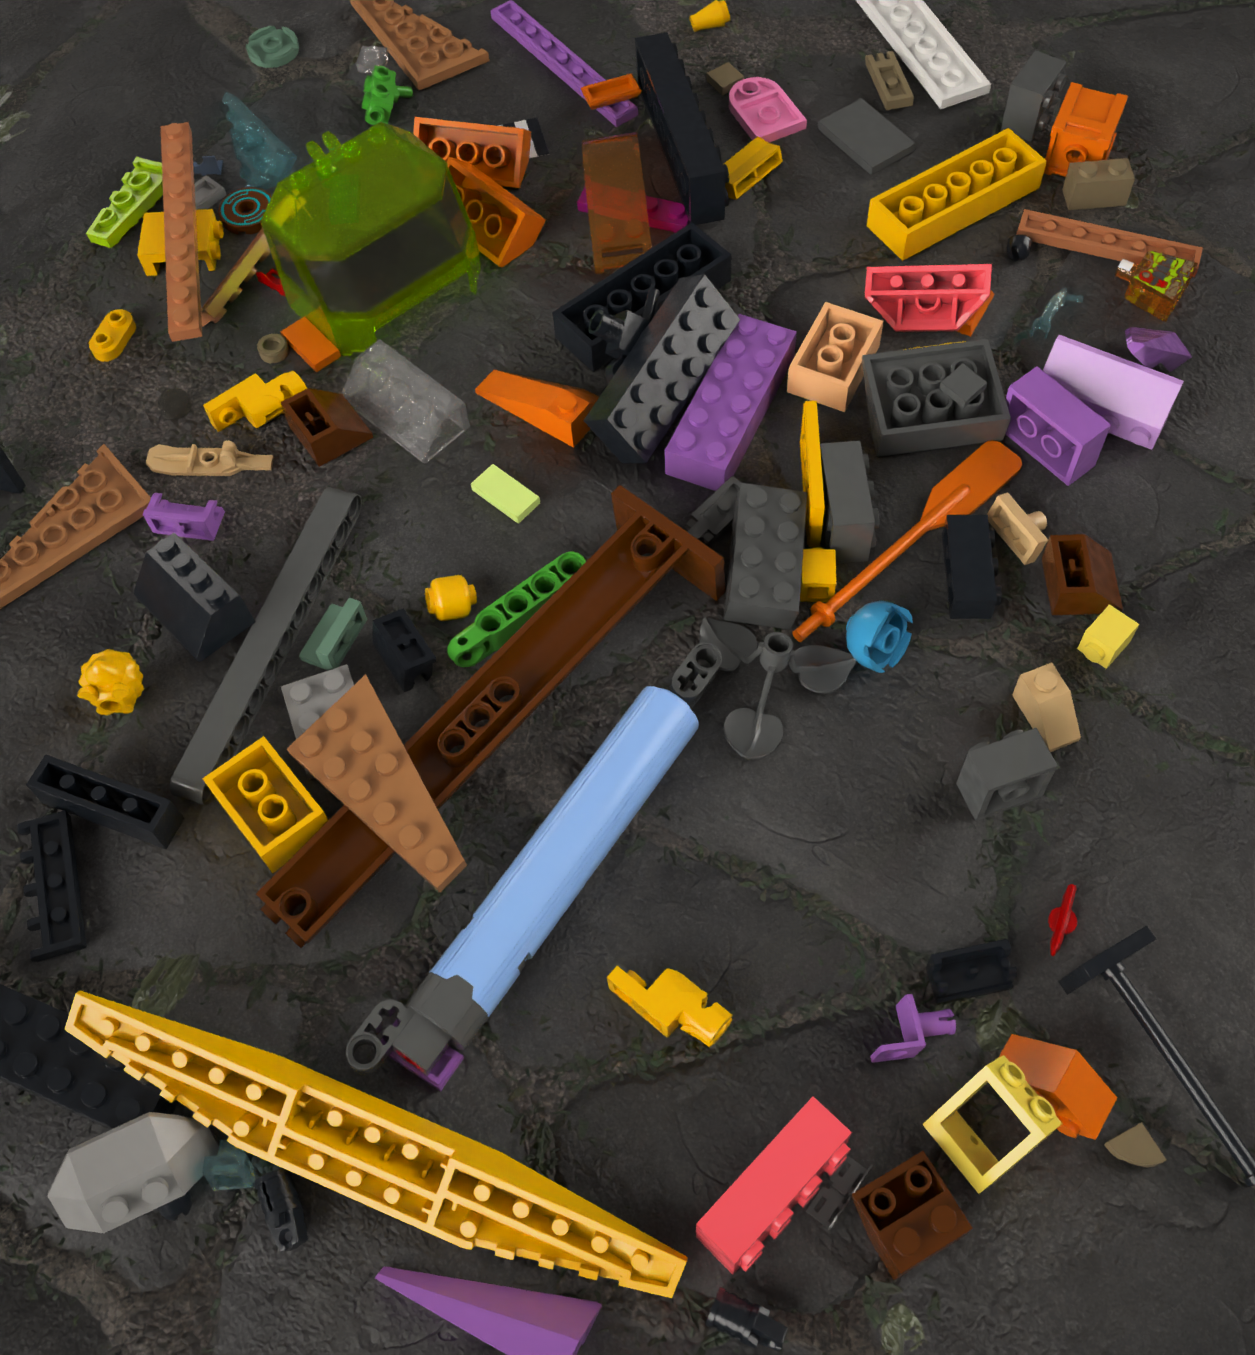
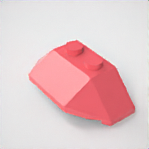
[865,264,992,332]

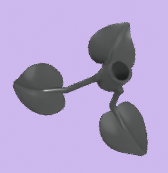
[699,616,857,759]

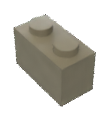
[1062,158,1135,210]

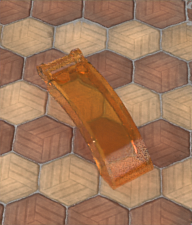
[582,132,652,274]

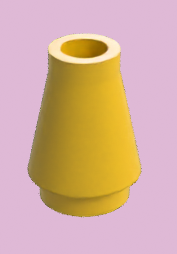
[689,0,730,32]

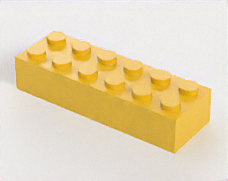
[867,128,1047,261]

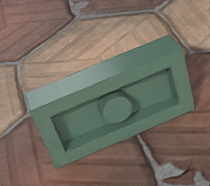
[299,597,367,671]

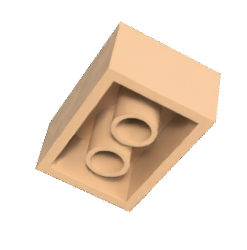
[787,302,884,412]

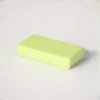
[471,464,540,524]

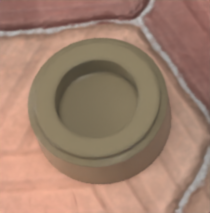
[257,333,290,364]

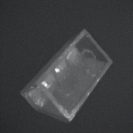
[341,339,470,464]

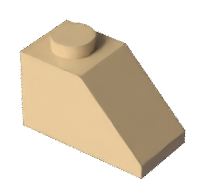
[1012,663,1081,752]

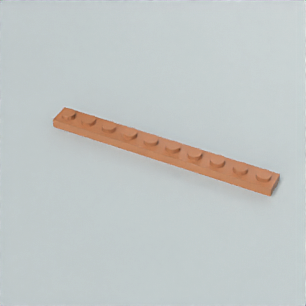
[160,122,203,342]

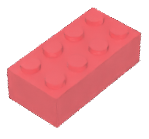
[696,1096,852,1275]

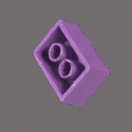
[1005,366,1111,486]

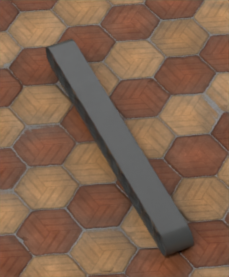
[170,487,362,806]

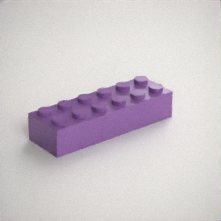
[665,314,797,491]

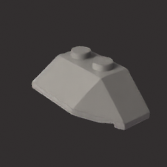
[47,1112,223,1233]

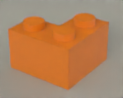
[998,1034,1117,1140]

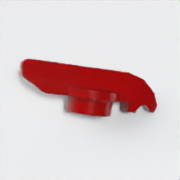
[1048,884,1077,956]

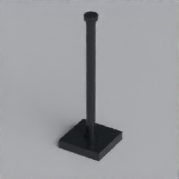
[1058,925,1255,1187]

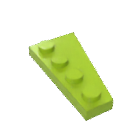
[86,157,163,248]

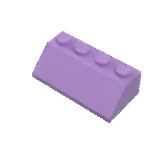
[1043,335,1184,450]

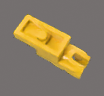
[203,370,307,432]
[607,965,733,1047]

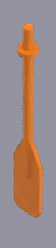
[792,440,1022,642]

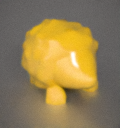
[77,649,144,715]

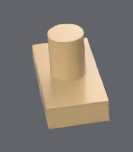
[987,492,1048,565]

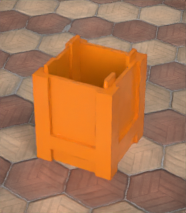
[1044,82,1128,177]

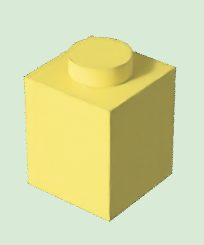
[1077,604,1139,669]

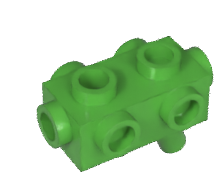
[362,65,413,128]

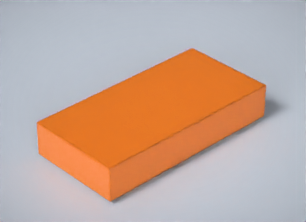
[280,316,341,373]

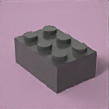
[820,441,880,564]

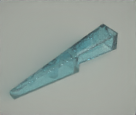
[222,92,297,190]

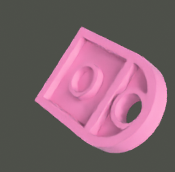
[729,77,807,143]

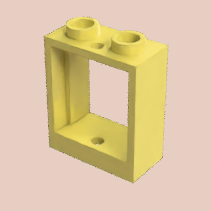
[922,1055,1063,1194]

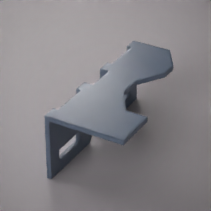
[193,156,223,176]

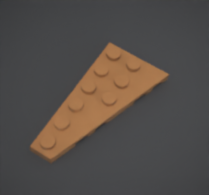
[350,0,490,91]
[0,443,151,609]
[286,674,467,893]

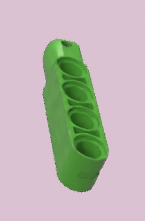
[447,551,586,667]

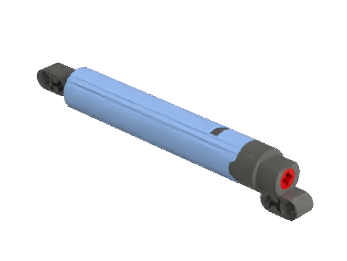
[346,642,723,1076]

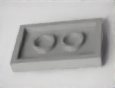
[281,664,354,780]

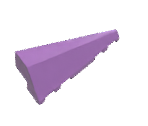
[1125,327,1192,372]
[375,1266,602,1355]

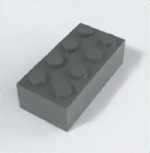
[723,483,807,630]

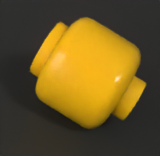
[425,575,477,621]

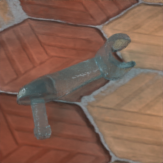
[1029,288,1083,339]

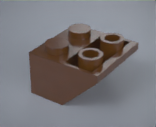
[280,388,373,467]
[1042,534,1123,615]
[851,1151,973,1281]

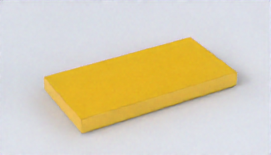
[800,401,825,547]

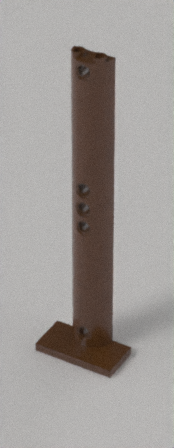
[256,485,725,949]

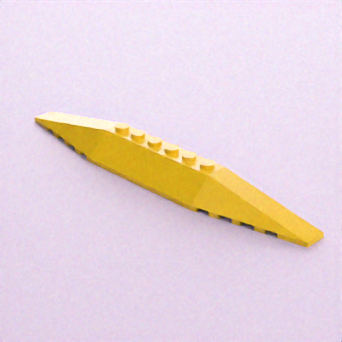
[64,991,688,1298]

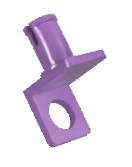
[870,994,956,1063]

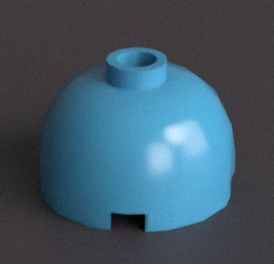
[846,601,913,673]

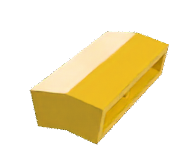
[724,136,783,200]

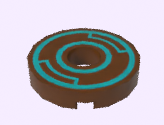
[218,187,276,235]

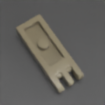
[865,51,914,110]

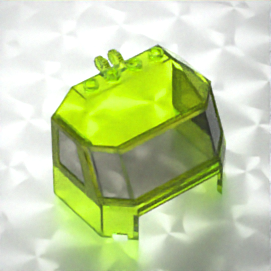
[260,122,481,357]

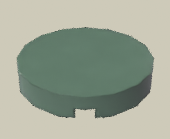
[246,26,299,68]

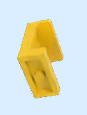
[137,209,224,276]

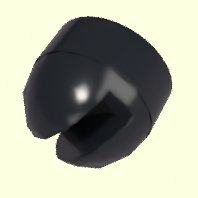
[1007,235,1032,261]
[157,1191,192,1221]

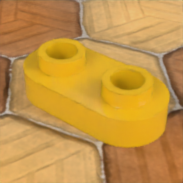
[89,309,136,362]

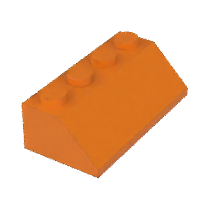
[411,117,531,188]
[425,157,546,267]

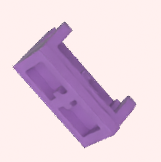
[143,493,225,541]

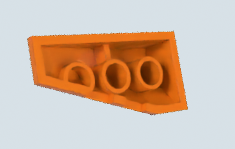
[475,370,599,448]

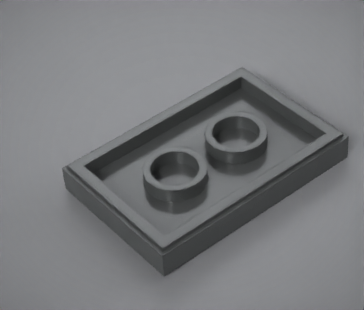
[818,98,916,175]

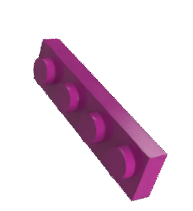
[577,183,690,232]

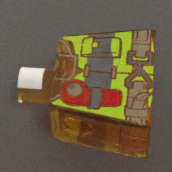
[1115,251,1198,322]

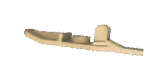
[146,440,274,476]

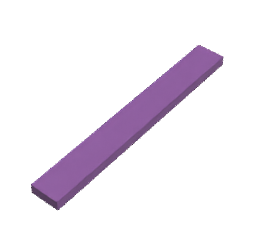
[491,0,638,127]

